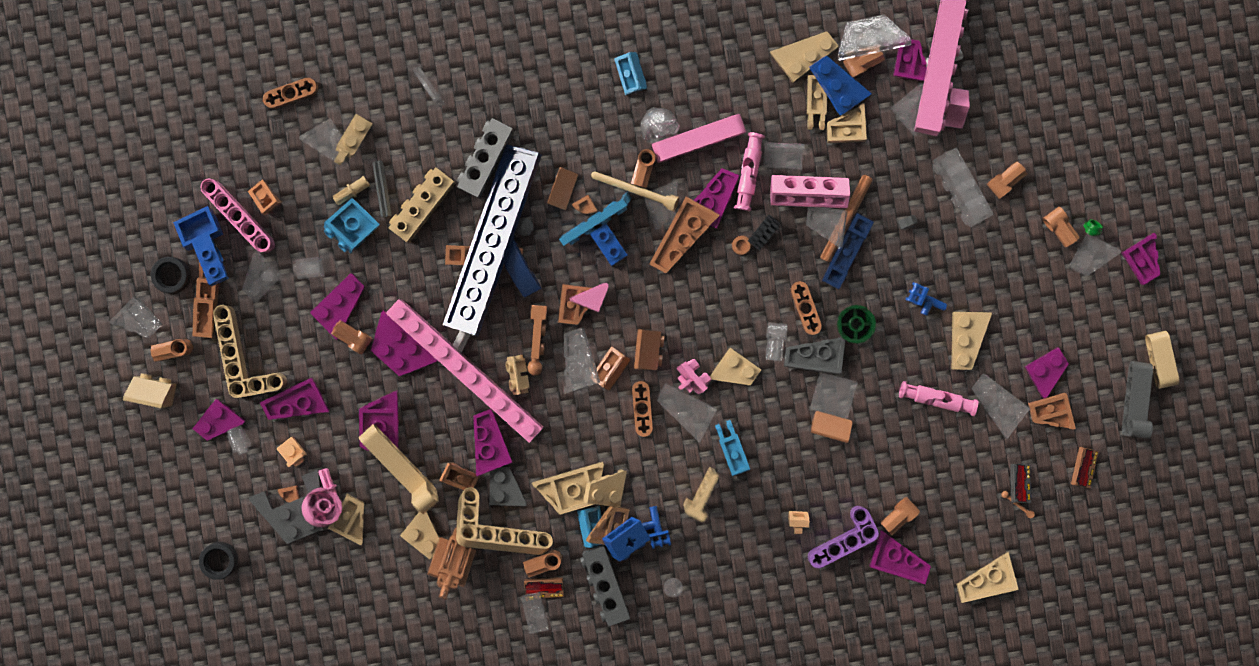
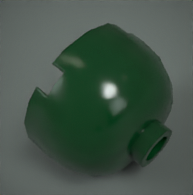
[836,305,876,344]

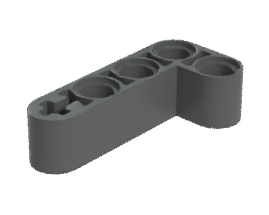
[1122,361,1153,439]

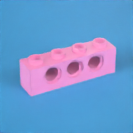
[770,175,850,208]

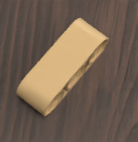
[1145,331,1179,389]

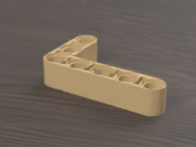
[213,305,287,398]
[359,424,438,515]
[456,487,553,555]

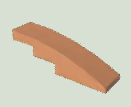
[192,262,219,338]

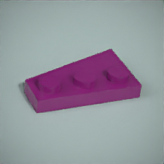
[694,168,740,229]
[310,273,365,340]
[260,377,330,420]
[473,409,513,477]
[870,530,931,584]

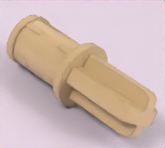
[333,176,370,205]

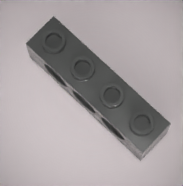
[580,545,630,627]

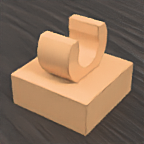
[788,511,810,534]

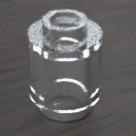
[227,425,252,455]

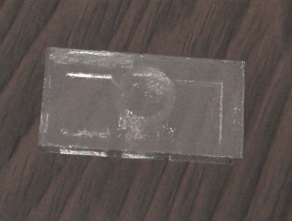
[521,592,549,634]

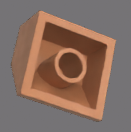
[634,330,664,370]

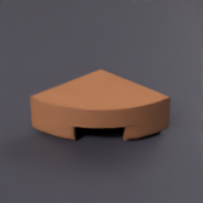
[572,195,598,214]
[278,485,300,503]

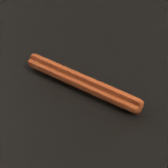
[820,175,872,262]

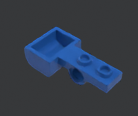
[173,206,229,287]

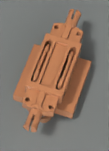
[427,518,476,600]

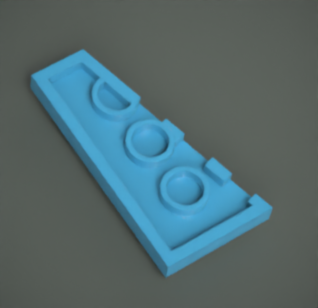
[559,192,632,246]

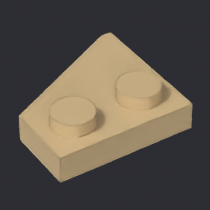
[709,348,761,385]
[584,470,627,507]

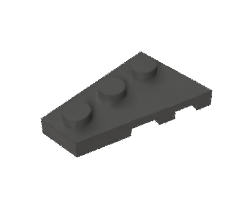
[783,337,845,375]

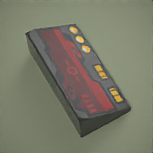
[1010,464,1031,503]

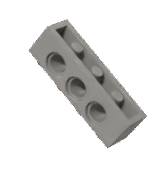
[456,118,514,199]

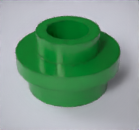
[1083,219,1103,236]

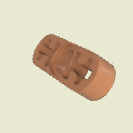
[263,78,318,109]
[790,281,822,335]
[632,381,653,437]

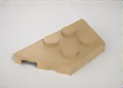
[532,462,604,514]

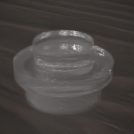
[664,578,683,597]

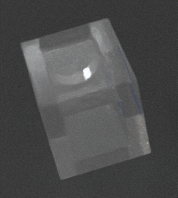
[293,257,324,279]

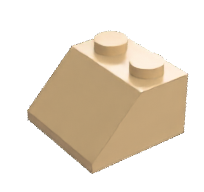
[123,373,177,408]

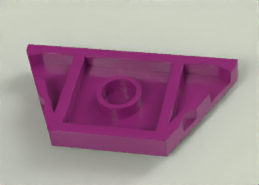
[371,311,438,376]
[359,391,399,451]

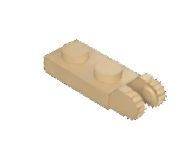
[807,75,827,130]

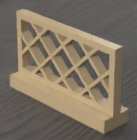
[683,467,719,522]

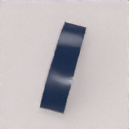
[822,213,874,290]
[504,235,542,298]

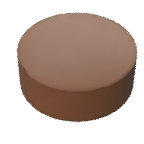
[732,236,751,255]

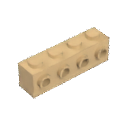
[389,167,456,243]

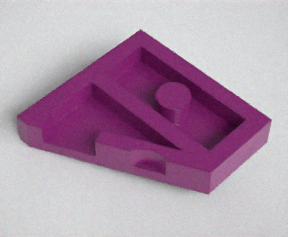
[893,38,927,82]
[192,399,246,441]

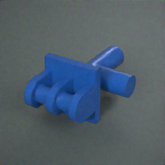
[905,282,947,316]
[642,506,671,549]

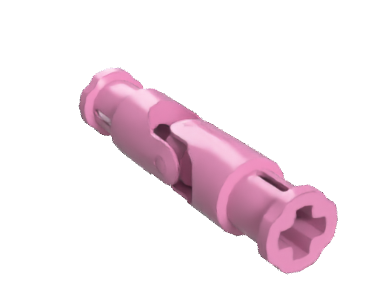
[734,132,765,211]
[899,381,978,416]

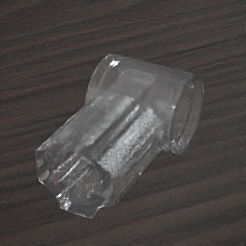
[765,322,787,361]

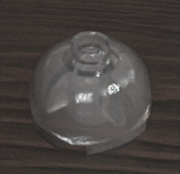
[640,108,680,144]

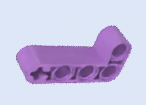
[808,506,879,568]

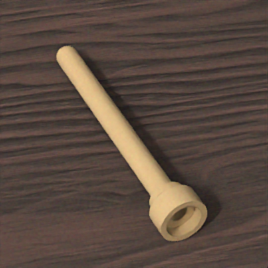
[591,172,679,212]

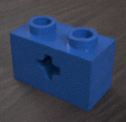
[590,223,628,266]
[602,517,650,561]

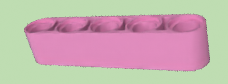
[652,114,746,163]
[200,179,275,253]

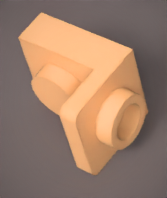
[276,436,307,467]

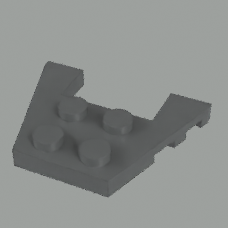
[249,469,324,544]

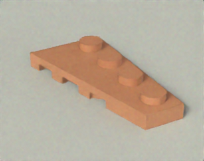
[650,196,720,273]

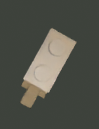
[334,114,372,165]

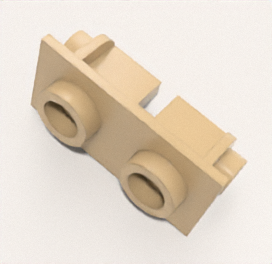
[506,355,530,395]

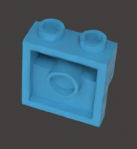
[324,198,380,253]

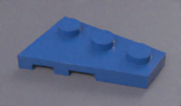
[809,55,872,115]

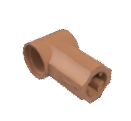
[843,45,885,78]
[631,149,655,188]
[987,161,1027,199]
[1043,207,1080,247]
[331,320,373,355]
[150,339,193,362]
[880,497,920,535]
[523,550,563,577]

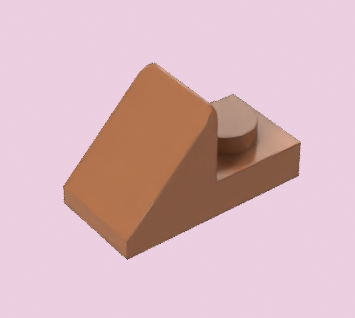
[248,179,282,215]
[440,462,479,490]

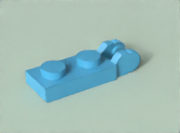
[715,420,750,476]

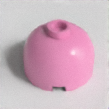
[302,488,342,527]

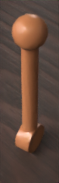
[1001,491,1035,518]

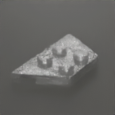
[838,14,912,61]

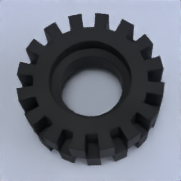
[748,215,781,251]

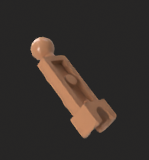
[527,305,547,375]

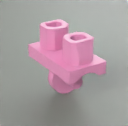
[676,359,711,395]

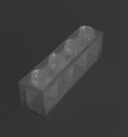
[932,148,994,227]

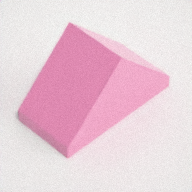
[944,88,970,129]
[569,283,609,312]

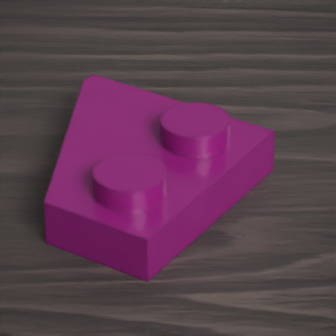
[1122,233,1160,285]
[1024,347,1068,399]

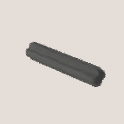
[372,161,392,218]

